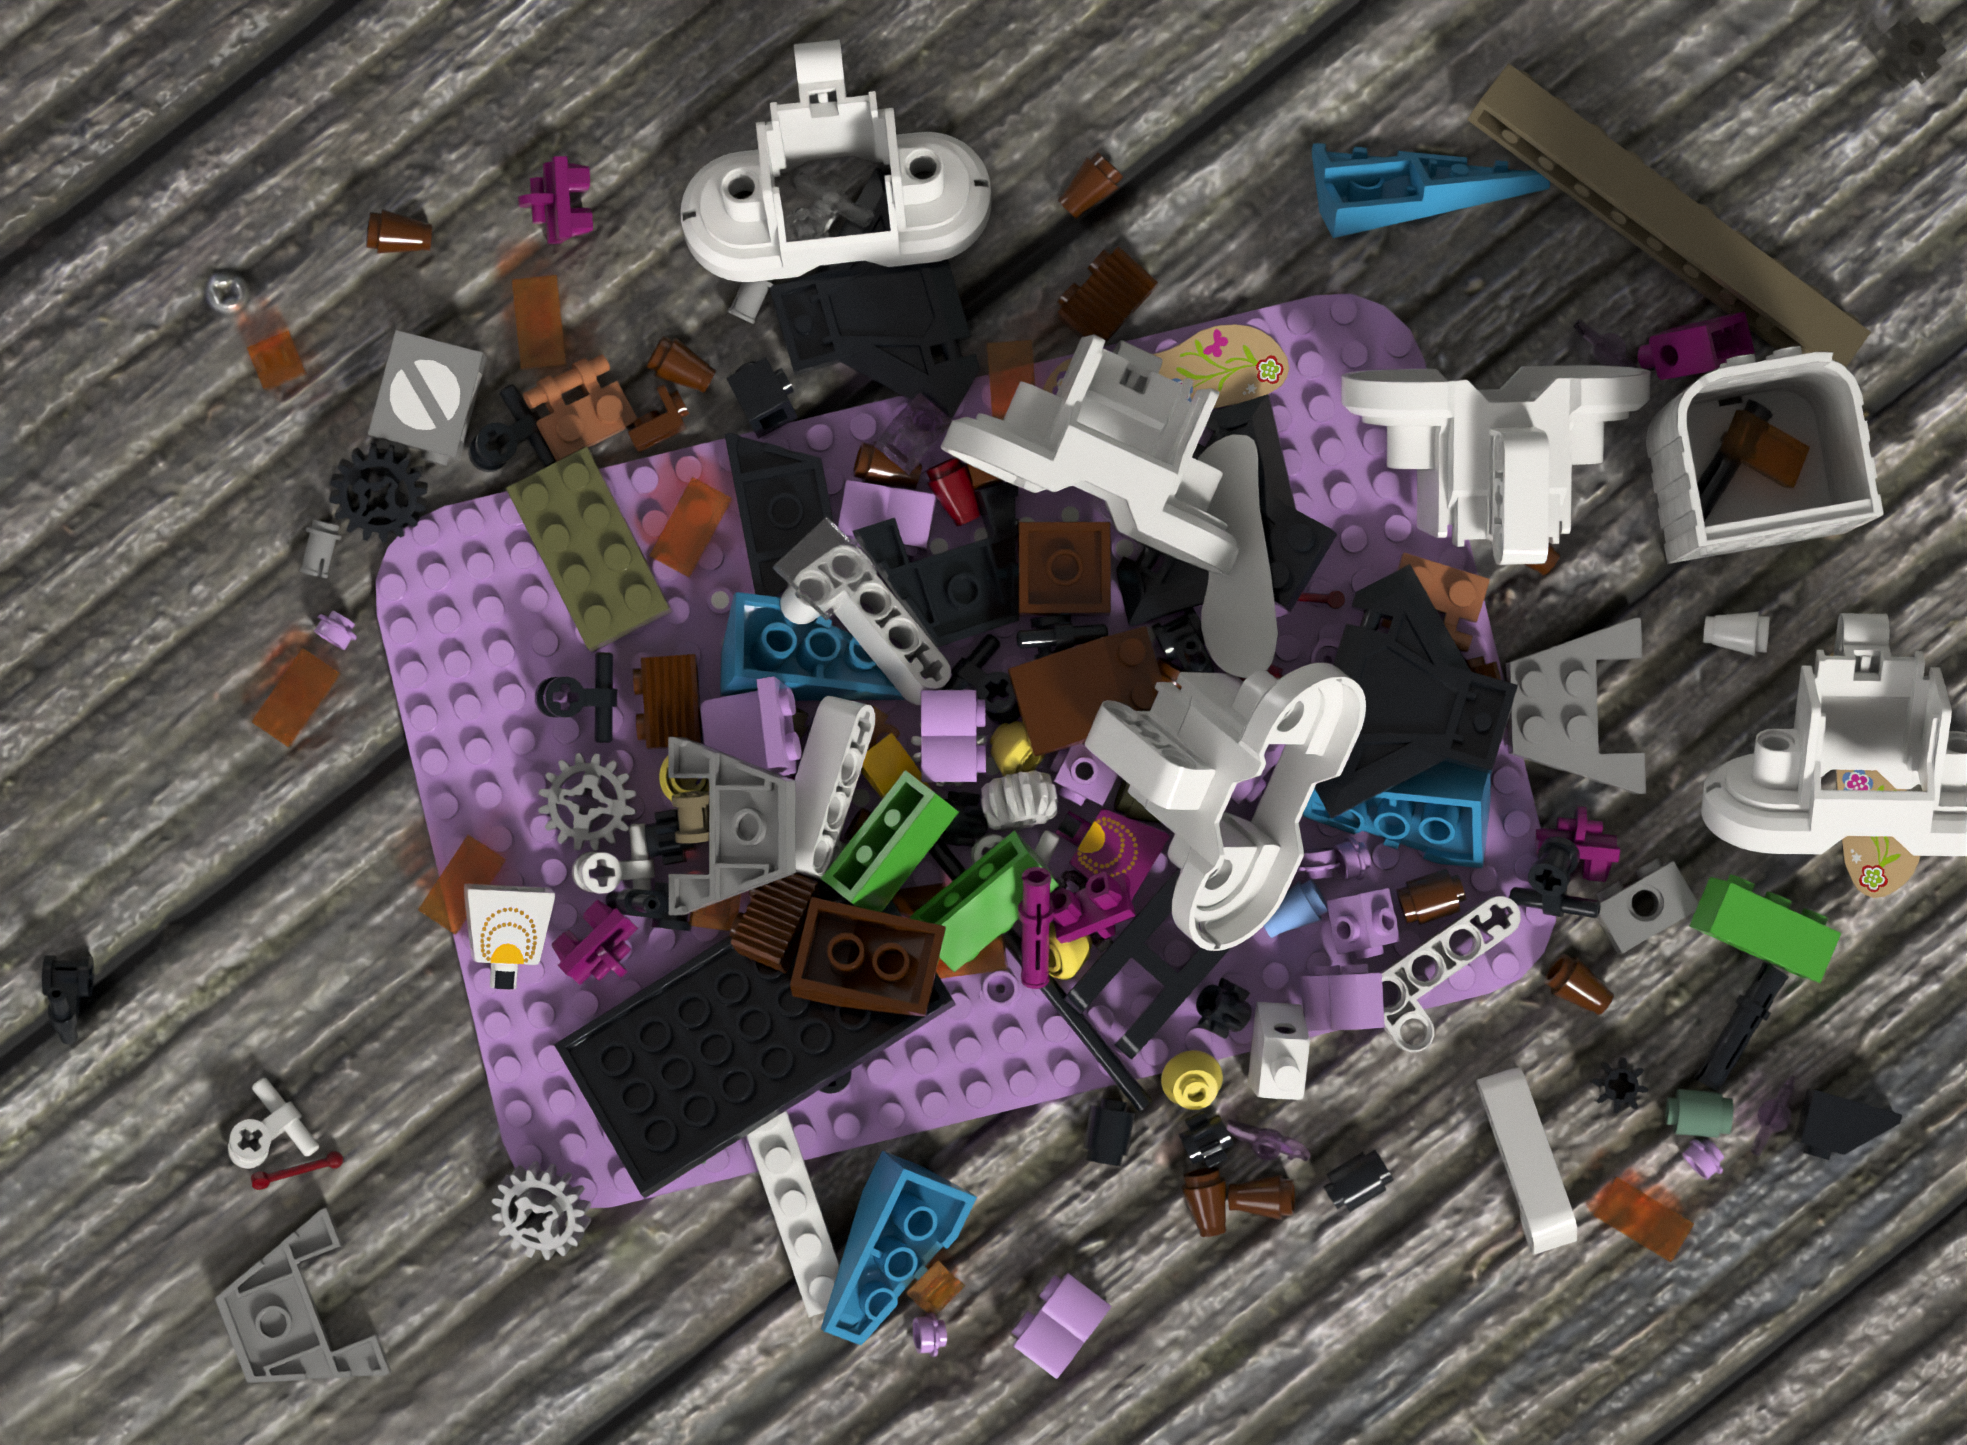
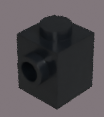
[726,357,798,439]

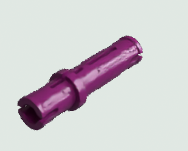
[1018,867,1054,989]

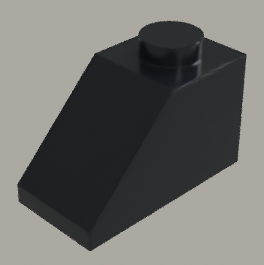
[1793,1089,1902,1160]

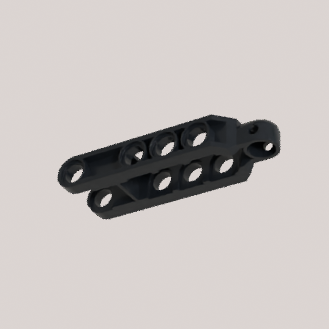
[1063,819,1300,1060]

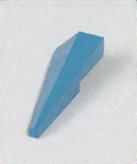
[1312,143,1551,238]

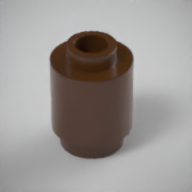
[1396,869,1466,925]

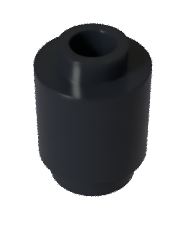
[1083,1098,1135,1166]
[1323,1149,1394,1213]

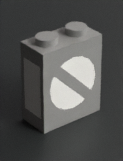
[368,330,487,466]

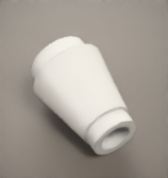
[1703,611,1770,656]

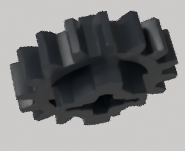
[329,443,428,542]

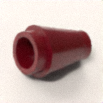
[926,457,981,527]

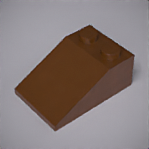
[1008,626,1163,757]
[790,897,946,1017]

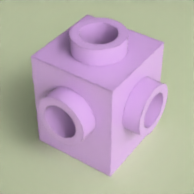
[1049,743,1118,807]
[1326,888,1400,959]

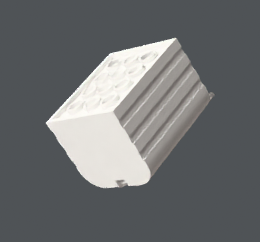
[1646,346,1884,564]

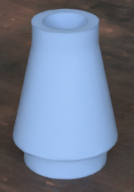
[1264,879,1328,938]

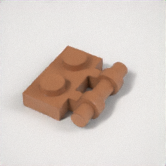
[523,354,638,461]
[1381,553,1490,652]

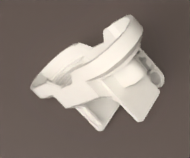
[681,39,992,282]
[941,335,1240,576]
[1341,365,1650,565]
[1701,613,1967,856]
[1085,662,1366,951]

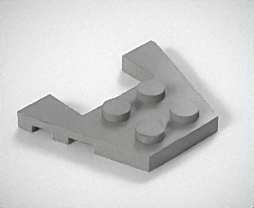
[1506,618,1646,794]
[668,737,796,915]
[215,1207,392,1383]

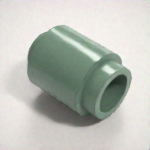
[1665,1089,1733,1138]

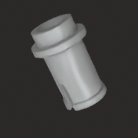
[727,280,775,324]
[299,519,342,578]

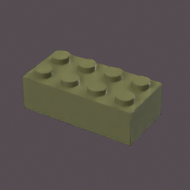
[506,447,673,653]

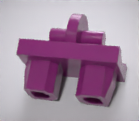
[518,156,593,244]
[1535,806,1620,882]
[1050,871,1135,944]
[551,900,638,985]

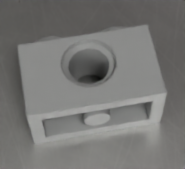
[1596,858,1698,953]

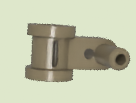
[671,791,709,843]

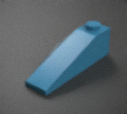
[720,592,909,701]
[1303,761,1491,868]
[821,1151,977,1345]

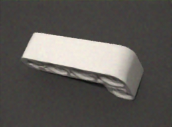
[780,546,951,705]
[795,696,875,882]
[1379,896,1521,1052]
[1476,1066,1577,1255]

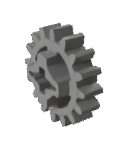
[538,753,637,851]
[492,1161,591,1260]

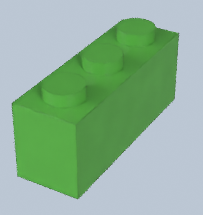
[821,770,959,912]
[910,830,1059,972]
[1689,874,1841,983]

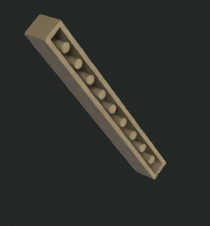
[1467,63,1871,367]

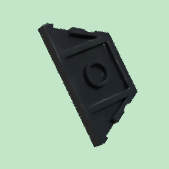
[724,433,839,597]

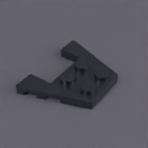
[852,482,1019,647]

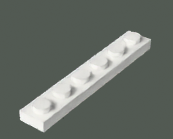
[746,1110,840,1318]

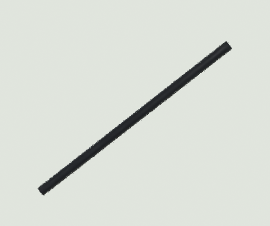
[867,749,1153,1112]

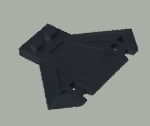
[769,167,980,421]
[1116,394,1337,626]
[1314,564,1518,819]

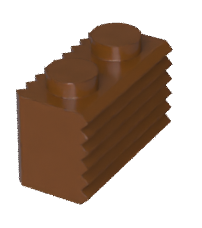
[1057,246,1158,345]
[633,654,703,750]
[730,873,825,973]

